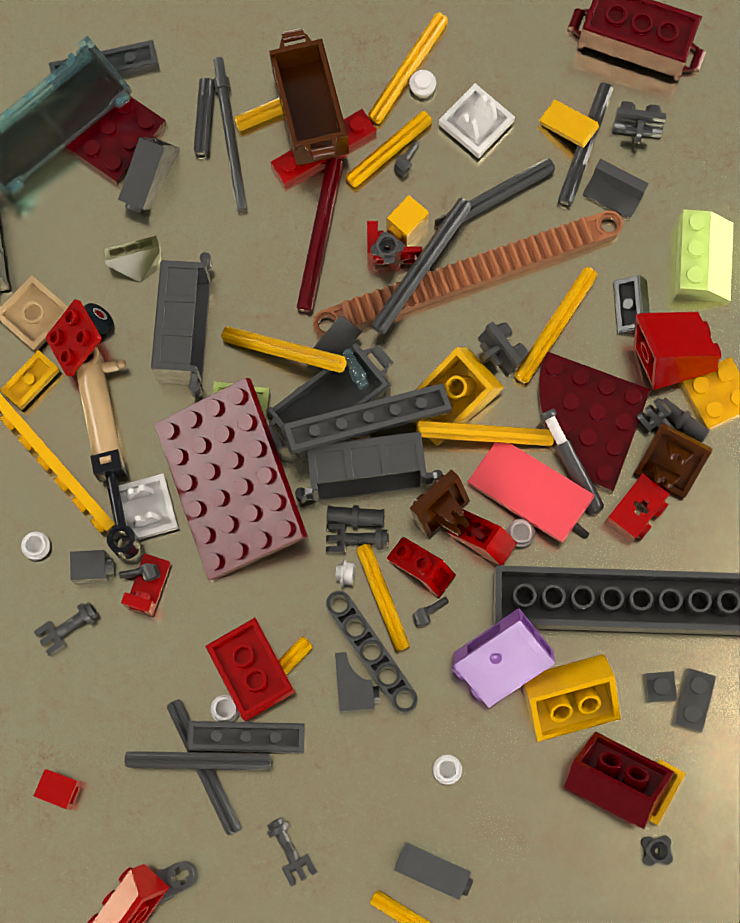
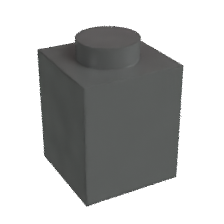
[70,550,114,584]

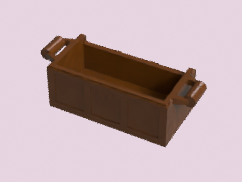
[269,28,349,166]

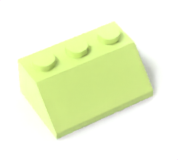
[674,209,733,303]

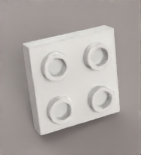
[439,83,515,158]
[119,474,179,544]

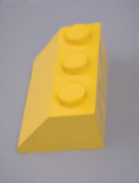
[522,654,621,742]

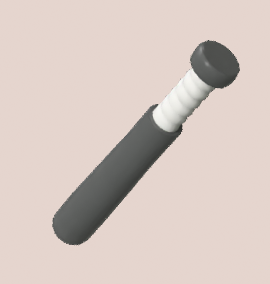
[539,408,604,514]

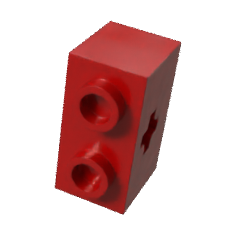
[605,473,670,543]

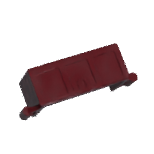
[568,0,706,81]

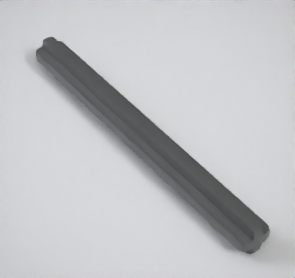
[372,198,471,334]

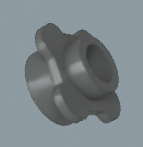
[371,232,404,264]
[642,835,673,866]

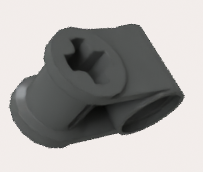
[154,861,198,905]

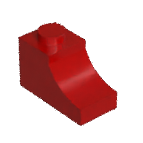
[447,509,517,566]

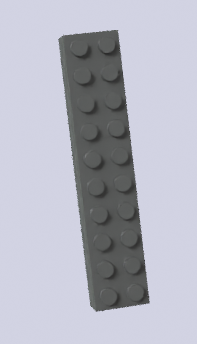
[493,565,740,635]

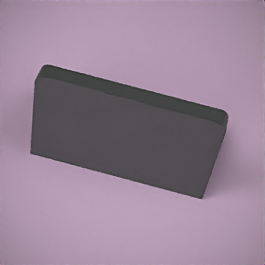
[583,158,649,220]

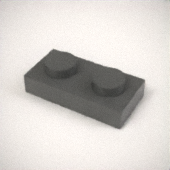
[672,668,716,733]

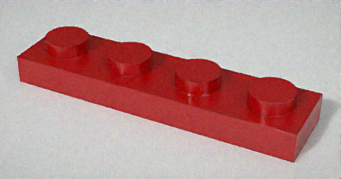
[270,109,377,187]

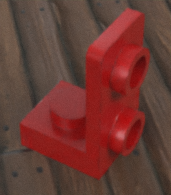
[367,221,423,265]
[387,537,456,598]
[121,554,171,616]

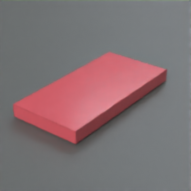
[467,443,594,543]

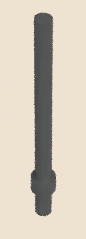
[213,57,247,212]

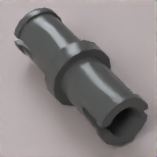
[656,397,711,443]
[326,505,385,528]

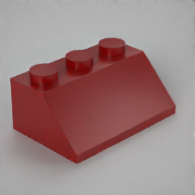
[87,864,170,923]

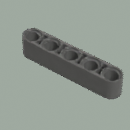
[326,591,418,715]

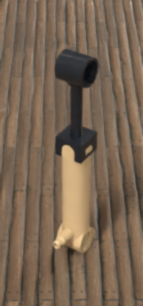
[76,346,140,559]

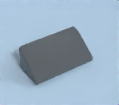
[614,275,650,334]
[314,314,362,370]

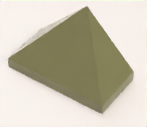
[104,236,160,283]

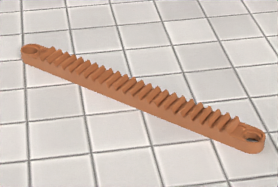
[313,210,623,338]

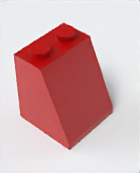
[634,312,722,390]

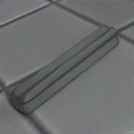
[194,78,214,155]

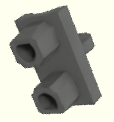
[613,101,666,144]
[478,321,529,376]

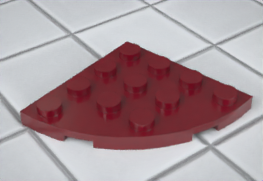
[538,352,651,493]

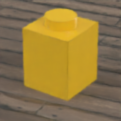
[387,195,429,245]

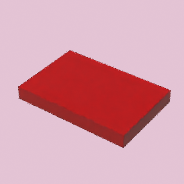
[205,618,296,721]

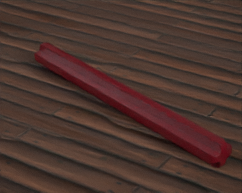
[297,157,343,313]

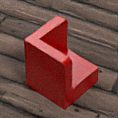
[33,769,82,810]

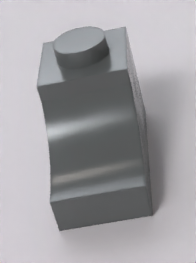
[335,652,380,714]

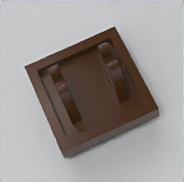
[635,422,713,498]
[410,469,470,539]

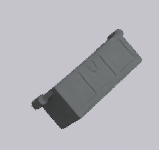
[151,252,213,398]
[266,342,394,463]
[295,432,443,503]

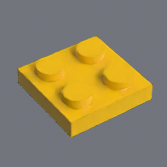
[680,357,740,429]

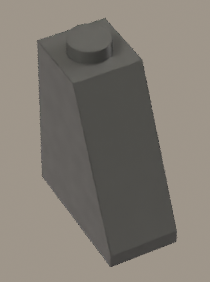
[118,137,180,213]
[393,842,474,900]

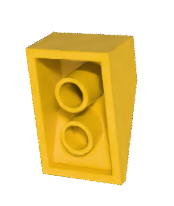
[415,347,505,446]

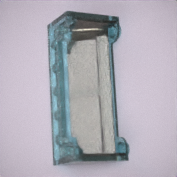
[0,36,132,195]

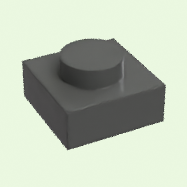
[644,671,678,703]

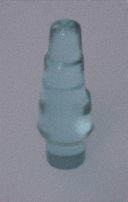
[343,349,369,389]

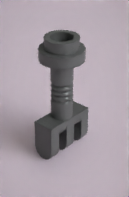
[637,398,691,437]
[326,524,389,554]
[34,602,98,656]
[266,817,317,887]

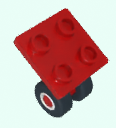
[46,299,113,377]

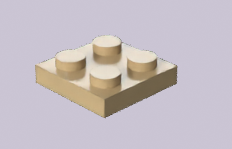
[0,275,68,353]

